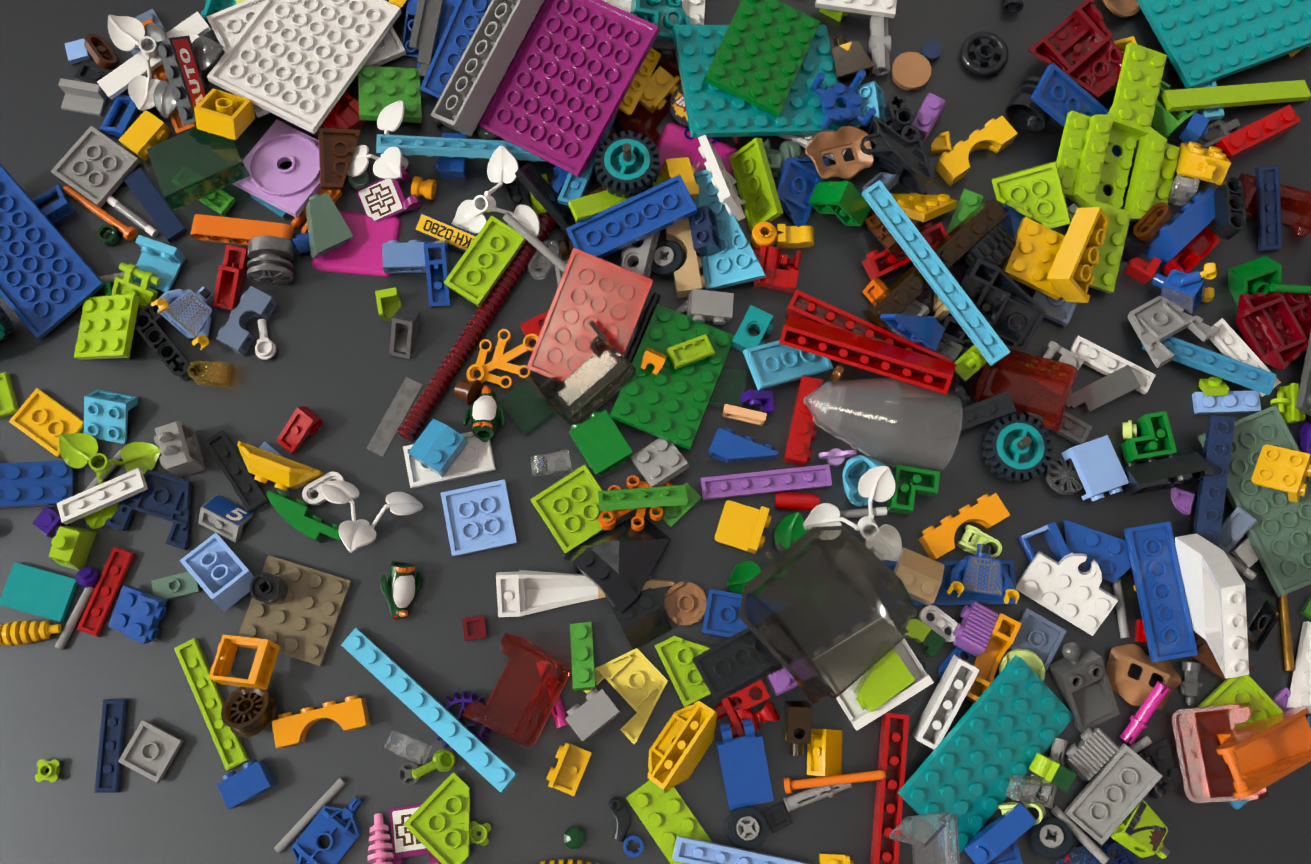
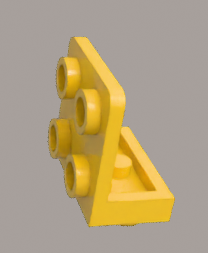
[1251,444,1311,503]
[714,500,772,554]

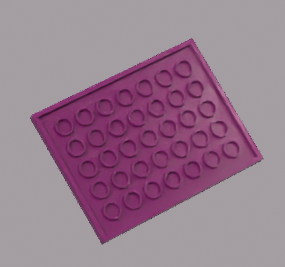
[477,0,661,178]

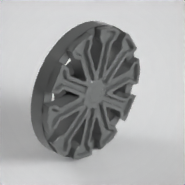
[1045,456,1083,495]

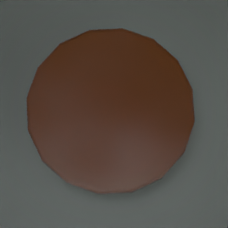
[454,379,482,406]

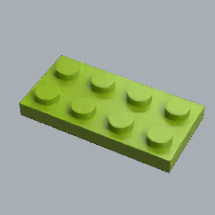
[729,137,783,231]
[443,215,526,307]
[626,780,712,864]

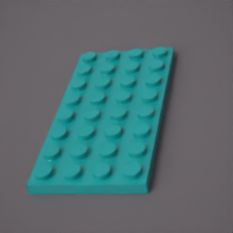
[898,655,1074,854]

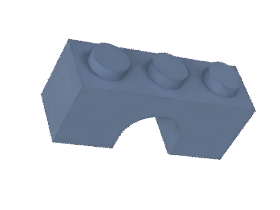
[216,286,278,356]

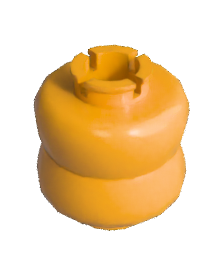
[751,222,777,249]

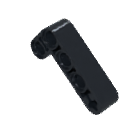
[135,298,196,382]

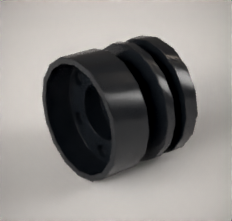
[1005,76,1050,132]

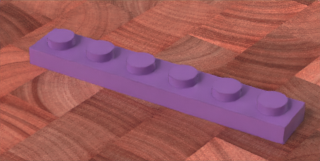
[700,464,832,500]

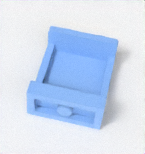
[1061,435,1129,502]

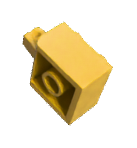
[194,89,255,140]
[1175,141,1231,185]

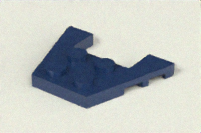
[104,469,192,550]

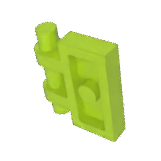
[111,262,162,309]

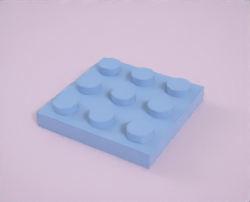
[441,479,518,557]

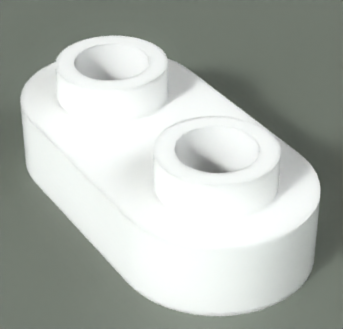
[302,472,345,506]
[919,605,958,642]

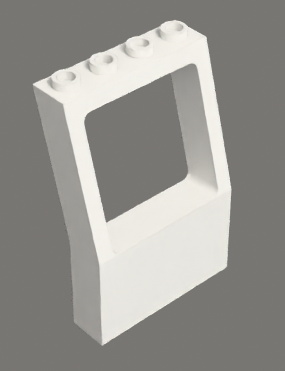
[1175,533,1249,679]

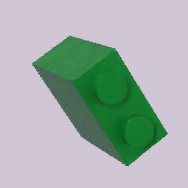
[569,409,633,479]

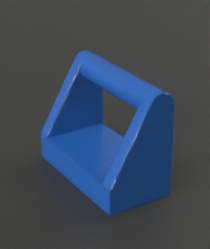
[99,95,145,139]
[32,184,76,224]
[1018,522,1070,563]

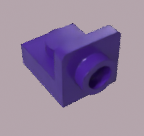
[740,390,776,415]
[32,506,68,539]

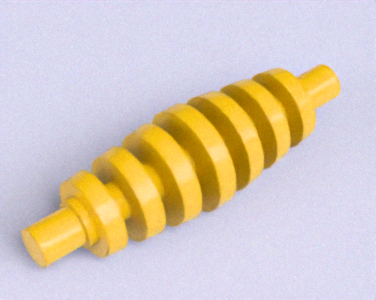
[0,620,62,646]

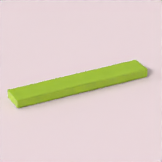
[568,176,663,222]
[174,638,250,771]

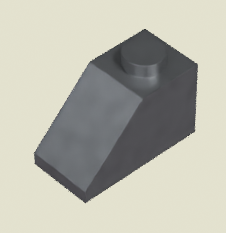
[389,307,421,359]

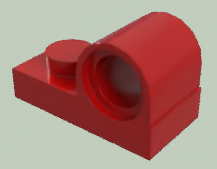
[276,406,323,454]

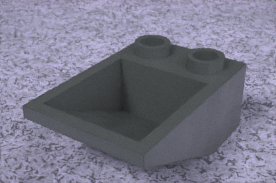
[1049,642,1120,733]

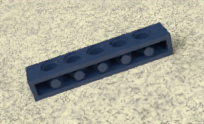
[1193,415,1235,547]

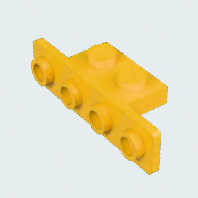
[618,47,661,116]

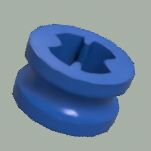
[623,835,644,857]

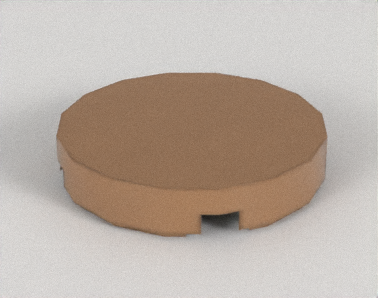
[891,52,931,91]
[664,582,707,626]

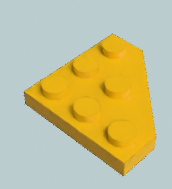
[890,193,958,222]

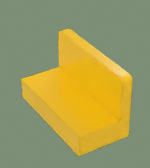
[807,729,842,776]

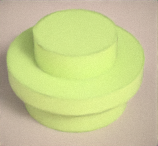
[1123,420,1137,439]

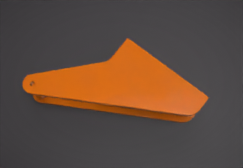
[1216,707,1311,799]

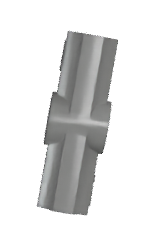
[868,15,891,76]

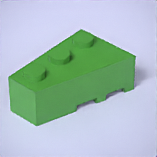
[1151,80,1201,138]

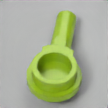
[412,749,455,779]

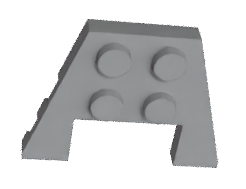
[1127,295,1220,368]

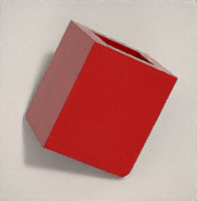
[1122,257,1161,285]

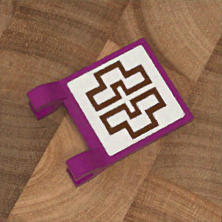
[355,166,422,222]
[389,804,441,864]

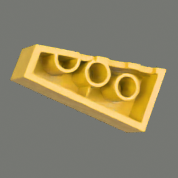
[1047,207,1109,303]

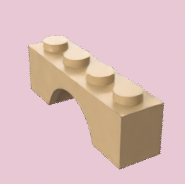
[665,218,705,299]

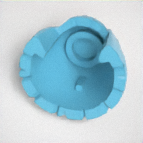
[842,455,894,506]

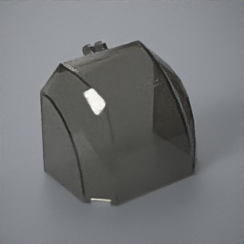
[739,526,918,704]

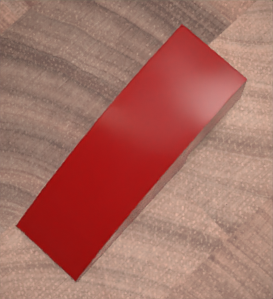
[1161,226,1222,276]
[212,245,251,310]

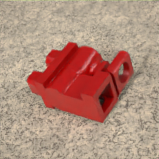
[315,91,368,133]
[750,245,802,294]
[713,679,780,738]

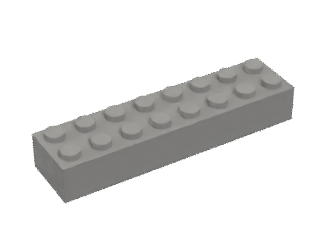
[430,0,545,137]

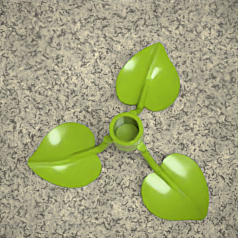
[59,433,161,529]

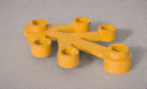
[466,329,538,389]

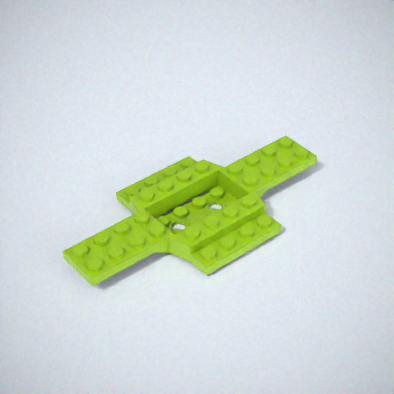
[1056,42,1180,293]

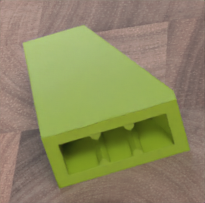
[854,642,916,712]

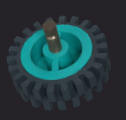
[595,131,660,198]
[982,414,1054,483]

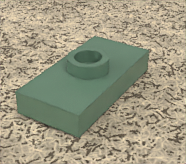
[151,572,201,600]

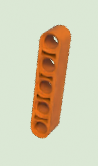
[190,214,295,246]

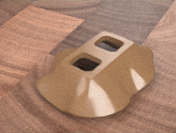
[805,126,874,179]
[1106,644,1181,710]

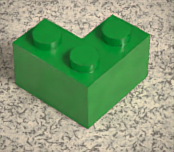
[808,181,871,226]
[1120,411,1177,464]
[887,465,940,515]

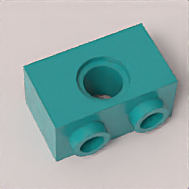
[731,305,775,353]

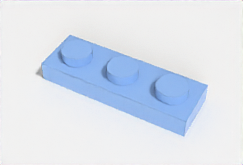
[1192,390,1261,415]

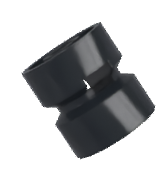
[250,572,288,605]

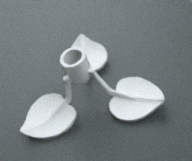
[108,15,200,111]
[347,100,408,179]
[451,146,540,237]
[803,466,902,561]
[321,480,424,553]

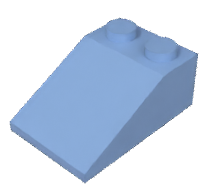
[179,533,254,613]

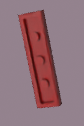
[77,546,137,637]

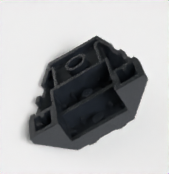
[941,257,1046,350]
[563,516,671,614]

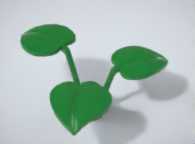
[727,512,828,610]

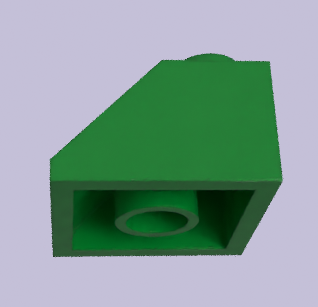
[1228,256,1282,306]

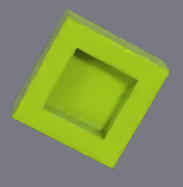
[1198,377,1229,396]

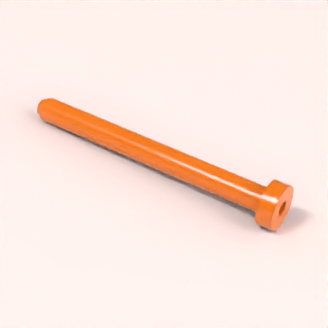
[63,186,138,241]
[784,770,886,794]

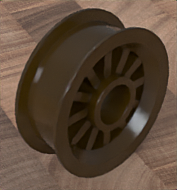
[221,687,277,737]

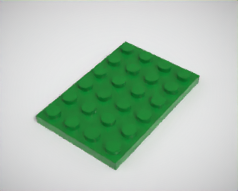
[703,0,820,117]
[610,304,734,450]

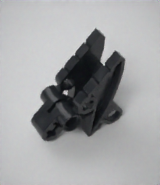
[860,94,934,195]

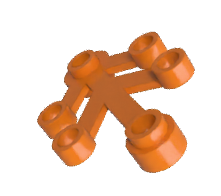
[599,475,673,531]

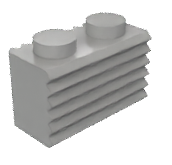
[1063,728,1119,781]

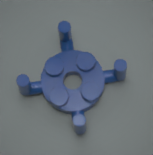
[811,69,876,130]

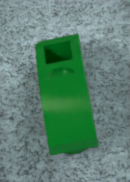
[266,490,343,543]

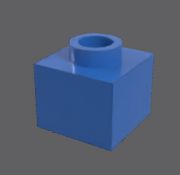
[1179,112,1210,143]

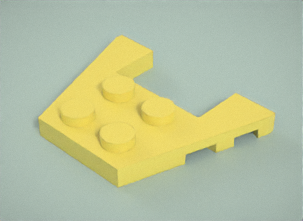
[583,648,668,744]

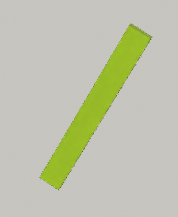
[1161,80,1311,112]

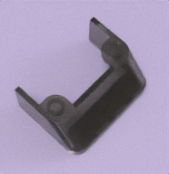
[526,321,636,425]

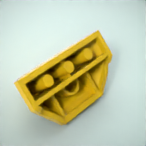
[237,441,325,491]
[647,701,717,791]

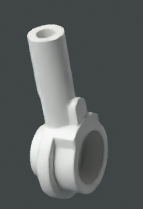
[255,319,277,360]

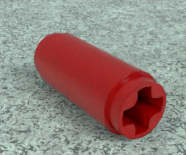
[775,492,820,511]

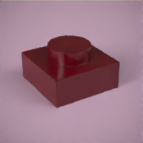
[462,615,488,641]

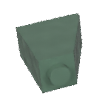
[306,192,353,259]

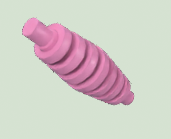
[367,813,394,864]

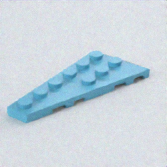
[694,169,767,291]

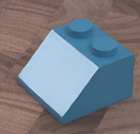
[408,419,468,478]

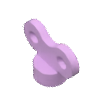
[819,448,857,467]

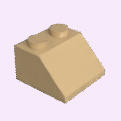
[887,547,945,606]

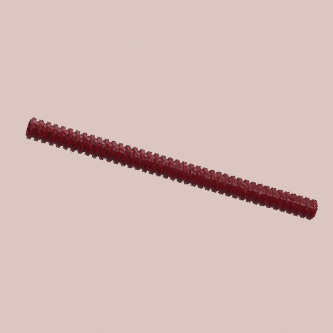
[397,213,556,441]

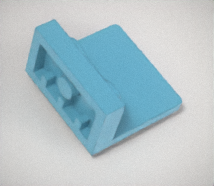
[843,81,888,127]
[133,235,186,293]
[84,389,138,444]

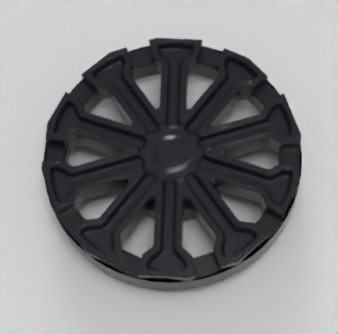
[951,372,974,406]

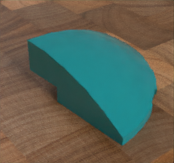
[630,0,691,41]

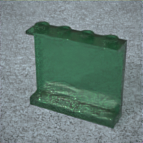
[146,127,251,211]

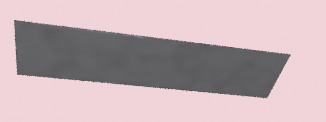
[366,377,423,457]

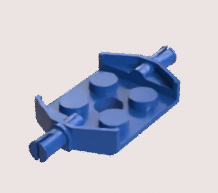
[291,796,363,864]

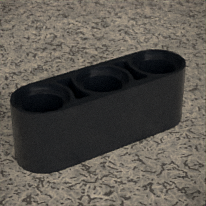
[1214,177,1246,240]

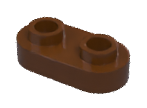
[84,34,118,69]
[1133,202,1173,241]

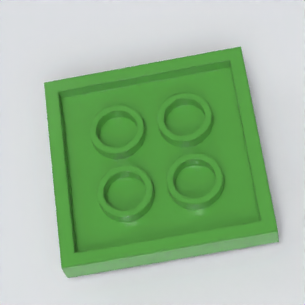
[358,66,422,123]

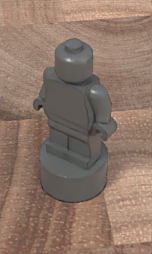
[1180,661,1203,706]

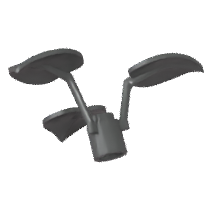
[139,23,224,119]

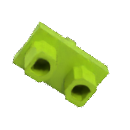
[954,345,987,382]
[1270,383,1305,424]

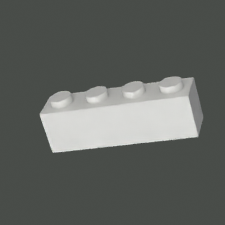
[912,655,980,749]

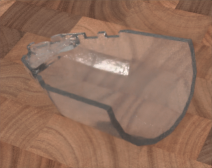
[804,378,963,472]

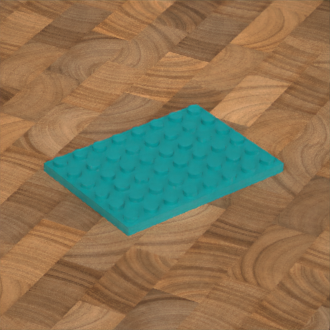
[1136,0,1311,89]
[672,25,848,138]

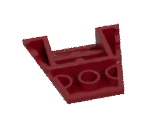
[1028,0,1124,98]
[1236,292,1311,370]

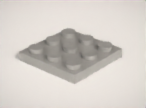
[50,126,140,208]

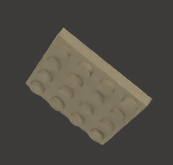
[238,555,352,666]

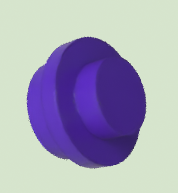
[75,567,99,587]

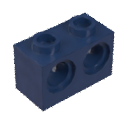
[688,205,722,257]

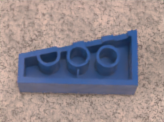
[1143,187,1215,269]

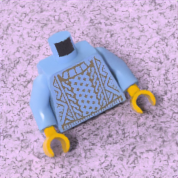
[151,287,212,350]

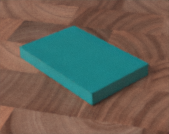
[0,562,78,623]

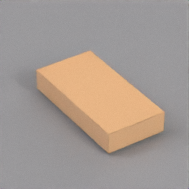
[722,404,767,426]

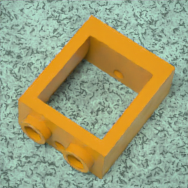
[209,635,280,690]

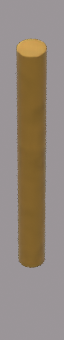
[1278,594,1295,671]

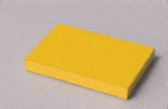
[9,388,84,459]

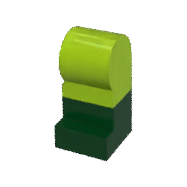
[902,619,946,659]
[1029,752,1078,793]

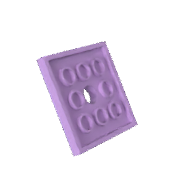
[228,120,320,218]

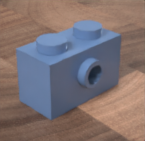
[382,240,426,274]

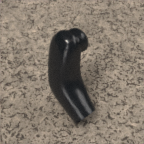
[609,796,631,842]

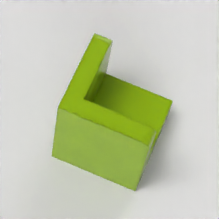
[375,287,402,321]

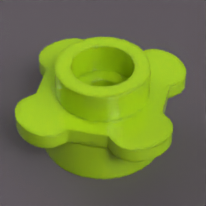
[35,759,60,782]
[470,821,491,846]

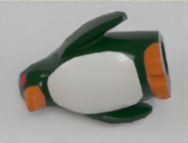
[463,386,505,442]
[380,561,421,620]

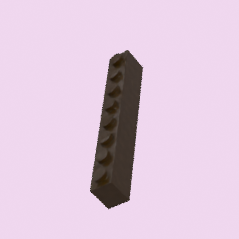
[862,199,1007,327]

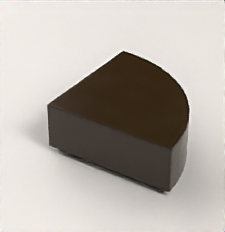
[969,368,983,397]

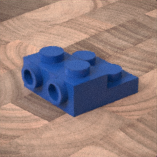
[108,584,167,644]

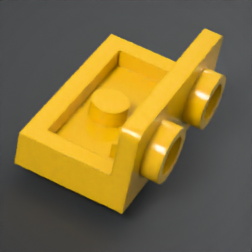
[546,742,592,796]

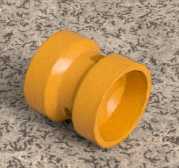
[411,176,437,200]

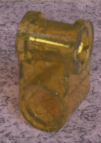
[187,361,233,388]

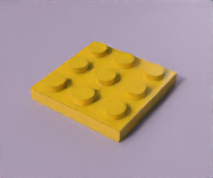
[1003,217,1064,300]

